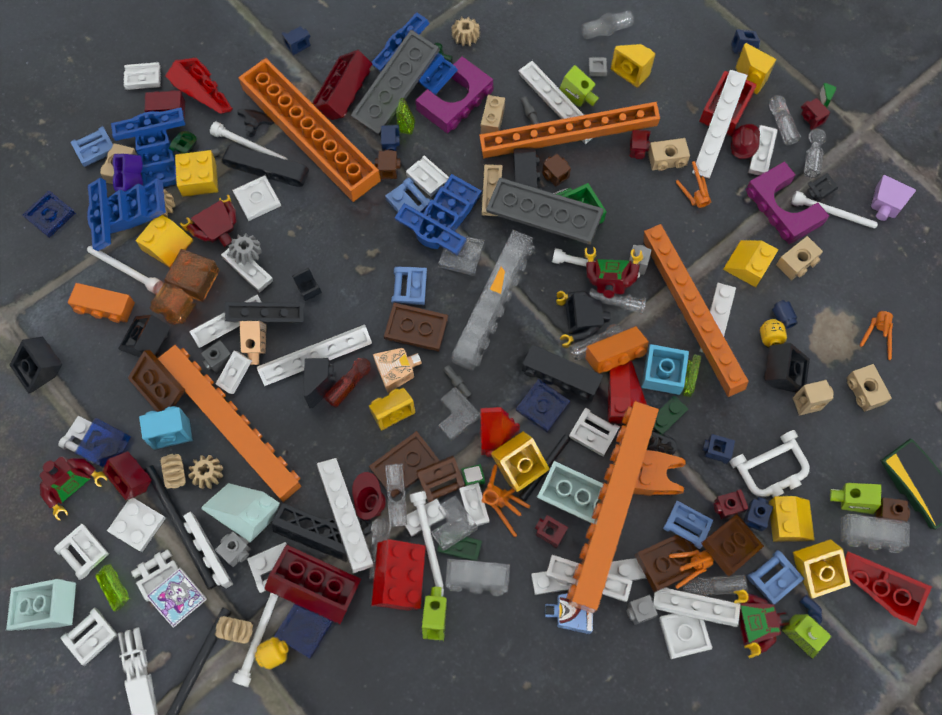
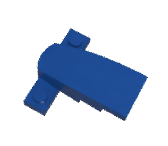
[372,12,458,95]
[111,108,186,187]
[395,174,482,255]
[87,178,166,251]

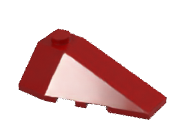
[165,58,232,114]
[608,360,647,424]
[480,407,520,457]
[845,551,932,626]

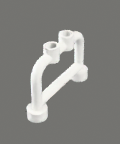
[729,430,810,498]

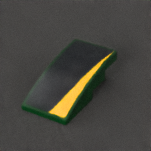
[880,439,942,530]

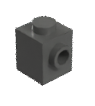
[201,340,231,374]

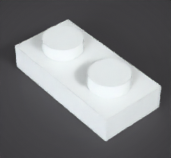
[216,351,252,394]
[459,483,489,528]
[402,499,447,537]

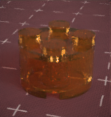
[149,283,196,325]

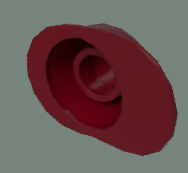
[731,124,760,159]
[352,472,386,520]

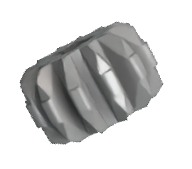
[229,233,261,266]

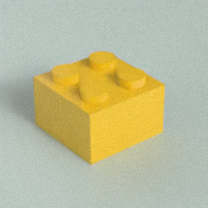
[175,150,218,197]
[491,431,550,492]

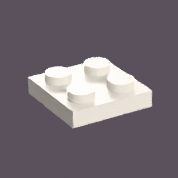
[107,498,166,552]

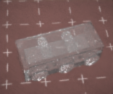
[840,514,910,553]
[445,559,510,596]

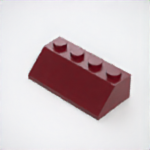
[312,50,373,120]
[264,544,361,624]

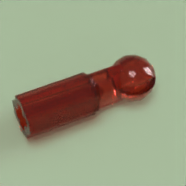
[324,358,371,408]

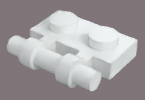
[131,549,179,602]

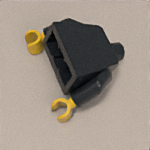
[556,291,611,348]

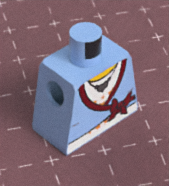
[545,593,593,634]

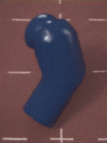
[800,594,822,625]

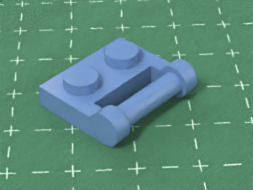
[70,126,113,167]
[385,178,431,213]
[391,267,427,305]
[663,501,713,549]
[747,550,804,604]

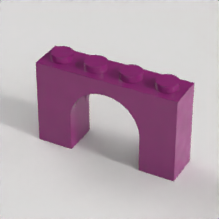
[416,57,493,134]
[746,161,829,245]

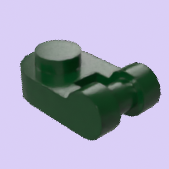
[169,131,197,154]

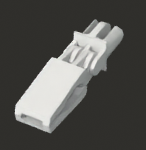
[118,627,158,715]

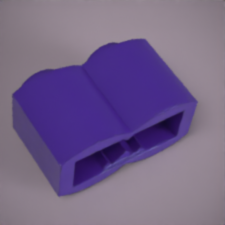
[113,154,143,192]

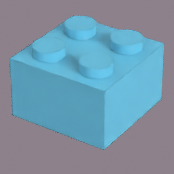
[641,344,689,395]
[139,406,193,450]

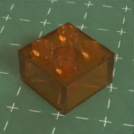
[164,249,220,302]

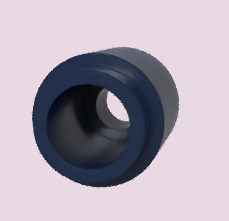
[772,300,798,329]

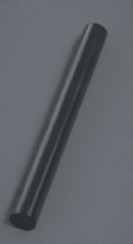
[519,434,571,501]

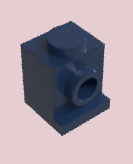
[282,26,310,55]
[731,29,760,54]
[381,125,400,151]
[702,434,735,464]
[743,497,773,532]

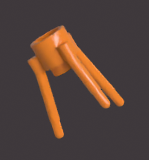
[676,161,711,208]
[860,311,893,360]
[481,464,515,505]
[490,487,530,537]
[669,550,714,589]

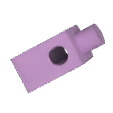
[871,175,916,221]

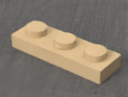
[482,165,502,216]

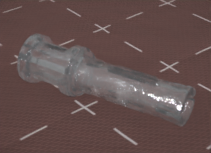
[589,288,647,315]

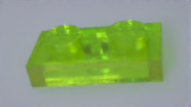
[683,354,701,397]
[95,564,129,611]

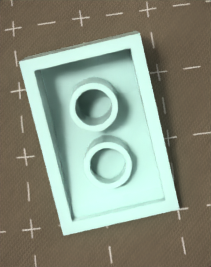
[202,483,279,542]
[6,579,76,631]

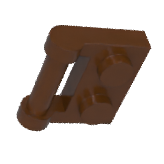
[416,456,465,503]

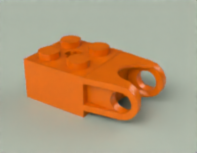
[633,450,686,496]

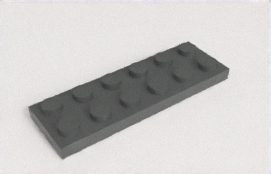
[351,30,440,136]
[486,177,604,245]

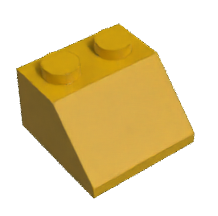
[736,43,776,94]
[610,44,655,88]
[135,215,193,268]
[723,240,779,287]
[369,388,415,431]
[769,496,814,542]
[793,539,850,598]

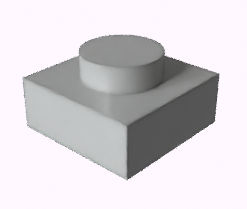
[589,58,607,76]

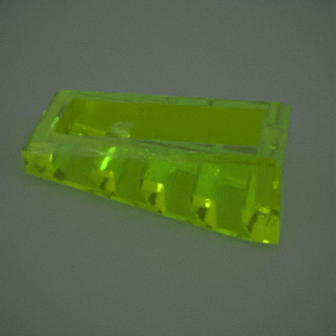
[396,98,415,134]

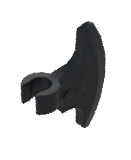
[237,109,274,137]

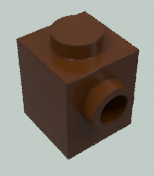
[375,150,401,179]
[542,154,571,187]
[875,497,910,525]

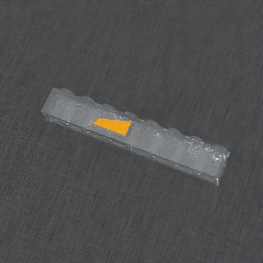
[451,230,535,371]

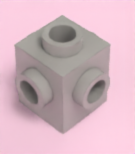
[215,532,251,567]

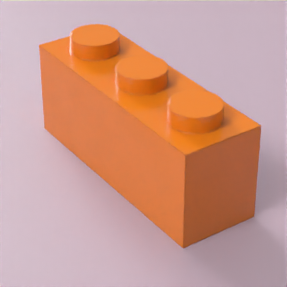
[68,283,135,323]
[585,326,649,374]

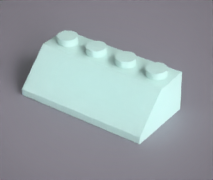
[537,461,603,523]

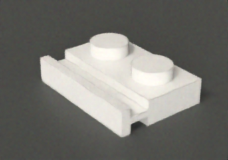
[124,62,161,90]
[406,156,449,197]

